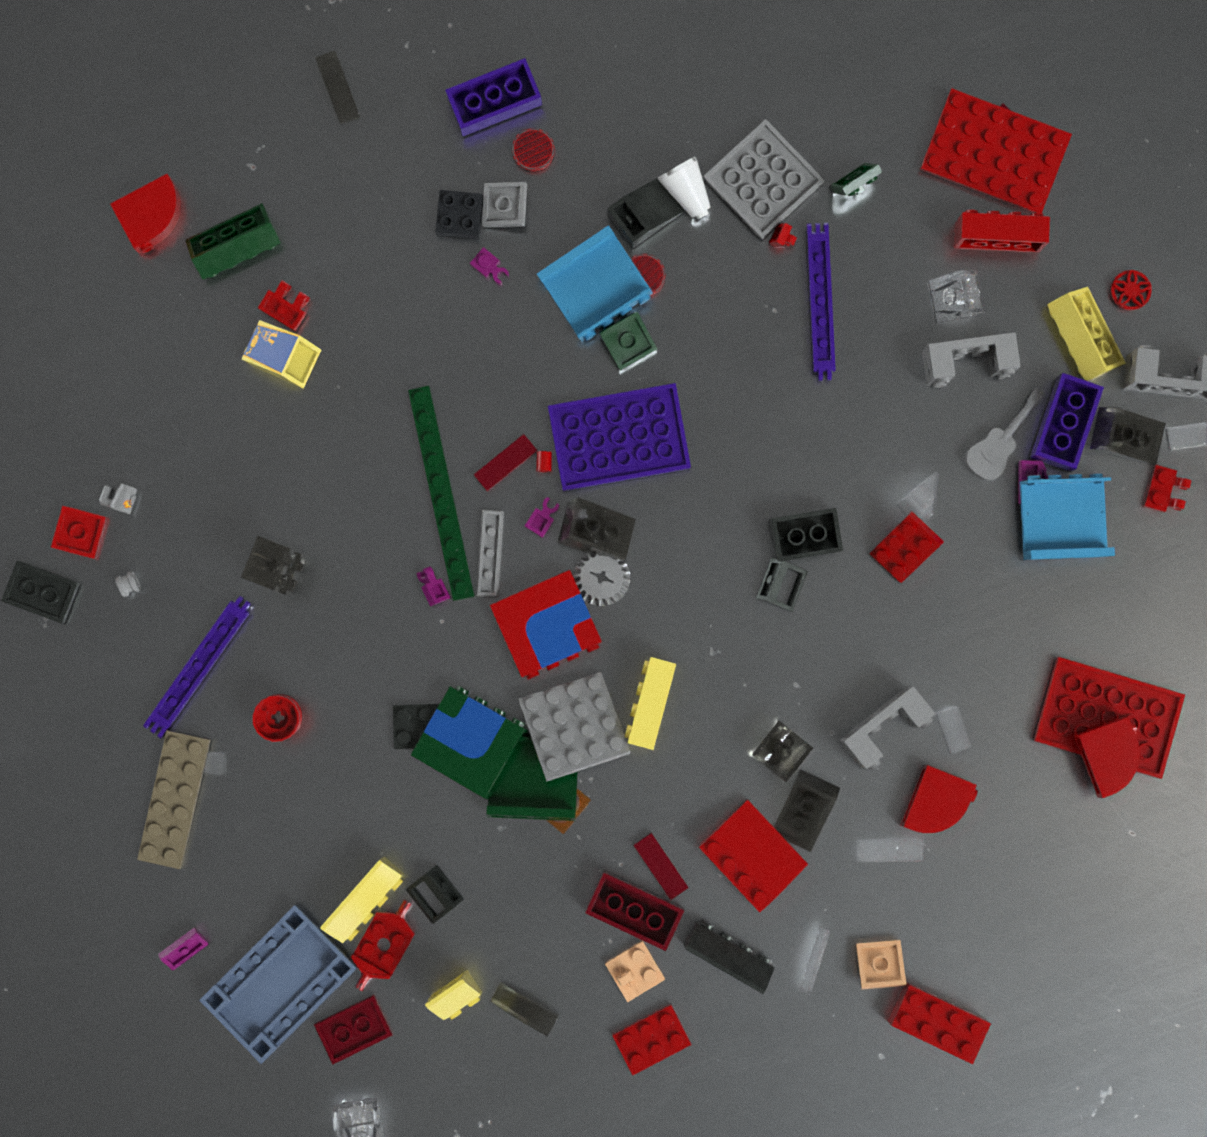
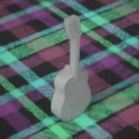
[964,388,1046,481]

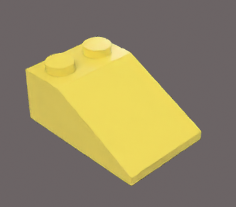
[425,970,482,1020]

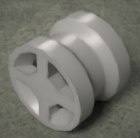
[115,571,141,597]

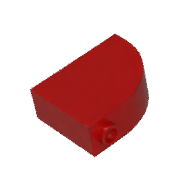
[110,174,181,253]
[1074,717,1140,798]
[900,764,978,833]

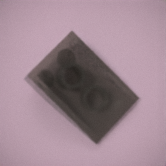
[1090,407,1166,465]
[557,497,636,560]
[774,769,840,852]

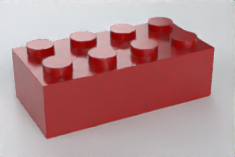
[954,210,1050,253]
[888,982,991,1065]

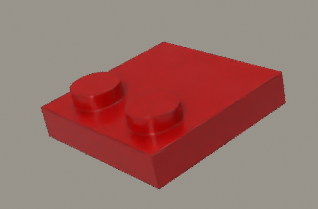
[51,505,106,559]

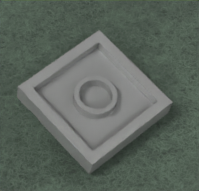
[482,182,527,228]

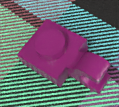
[416,566,450,607]

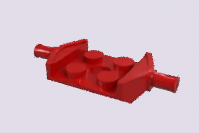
[351,900,415,991]

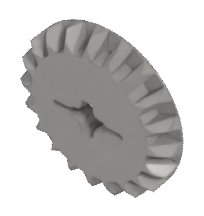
[573,549,630,606]

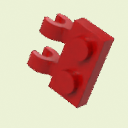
[258,280,310,332]
[1143,465,1192,513]

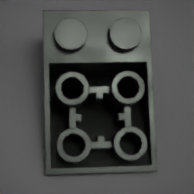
[607,178,685,249]

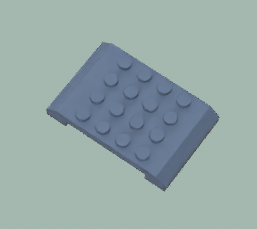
[199,905,358,1064]

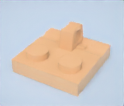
[605,940,665,1002]
[856,940,906,990]

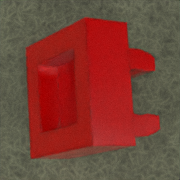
[768,223,797,247]

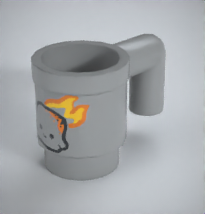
[99,484,137,515]

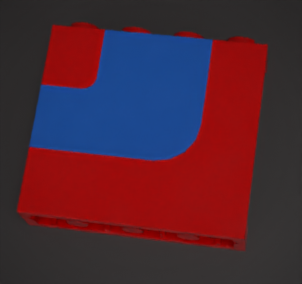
[490,570,602,680]

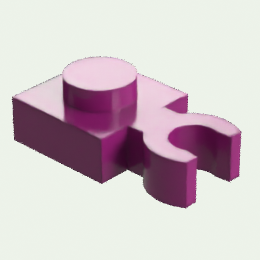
[470,247,509,285]
[525,497,559,538]

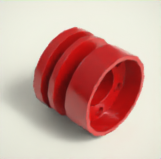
[253,694,302,742]

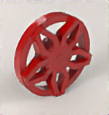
[1110,270,1152,311]

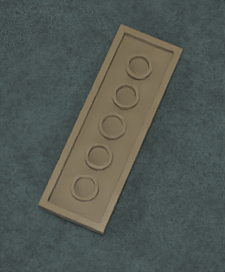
[137,730,211,869]

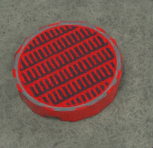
[512,128,555,172]
[631,254,666,296]

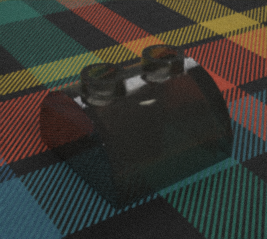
[751,720,813,783]

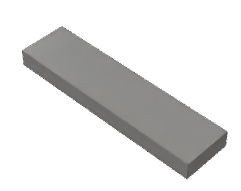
[476,510,504,598]

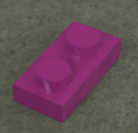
[158,928,208,970]

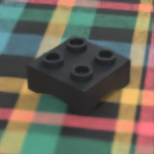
[435,190,483,240]

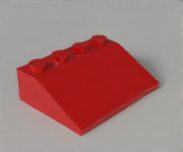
[699,799,808,913]

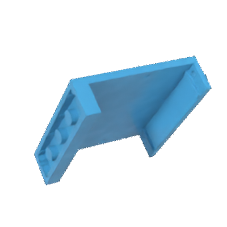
[537,225,653,341]
[1020,474,1115,560]

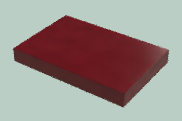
[314,994,393,1065]

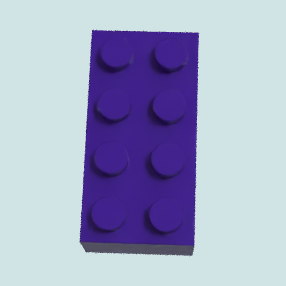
[445,58,542,136]
[1029,373,1104,472]

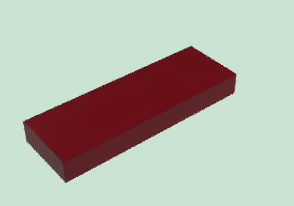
[473,434,538,492]
[633,833,689,900]

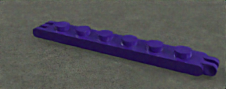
[806,223,836,381]
[143,596,251,739]

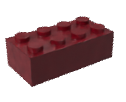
[585,871,685,951]

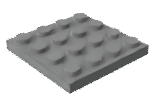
[703,119,825,240]
[518,672,630,782]

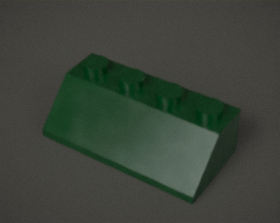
[185,203,281,280]

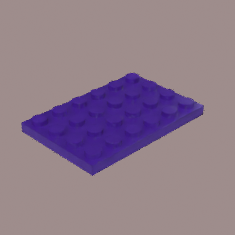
[548,383,691,491]

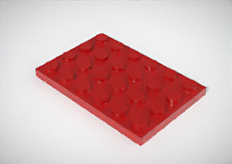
[920,88,1072,213]
[1033,657,1185,779]

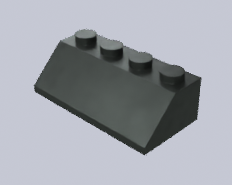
[683,921,775,995]

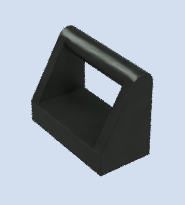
[756,558,808,612]
[406,865,464,924]

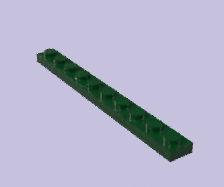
[408,386,475,601]

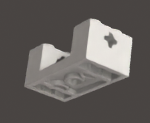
[922,332,1021,388]
[1123,345,1207,399]
[839,686,936,770]

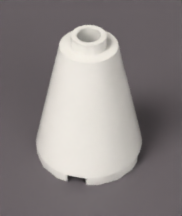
[658,156,711,220]

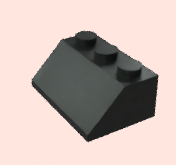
[769,508,843,562]

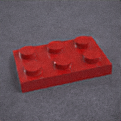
[869,511,944,583]
[612,1004,692,1076]

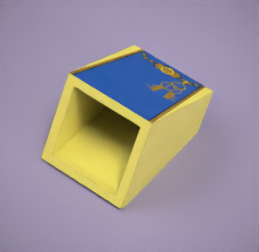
[242,320,321,389]

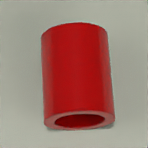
[536,451,552,472]

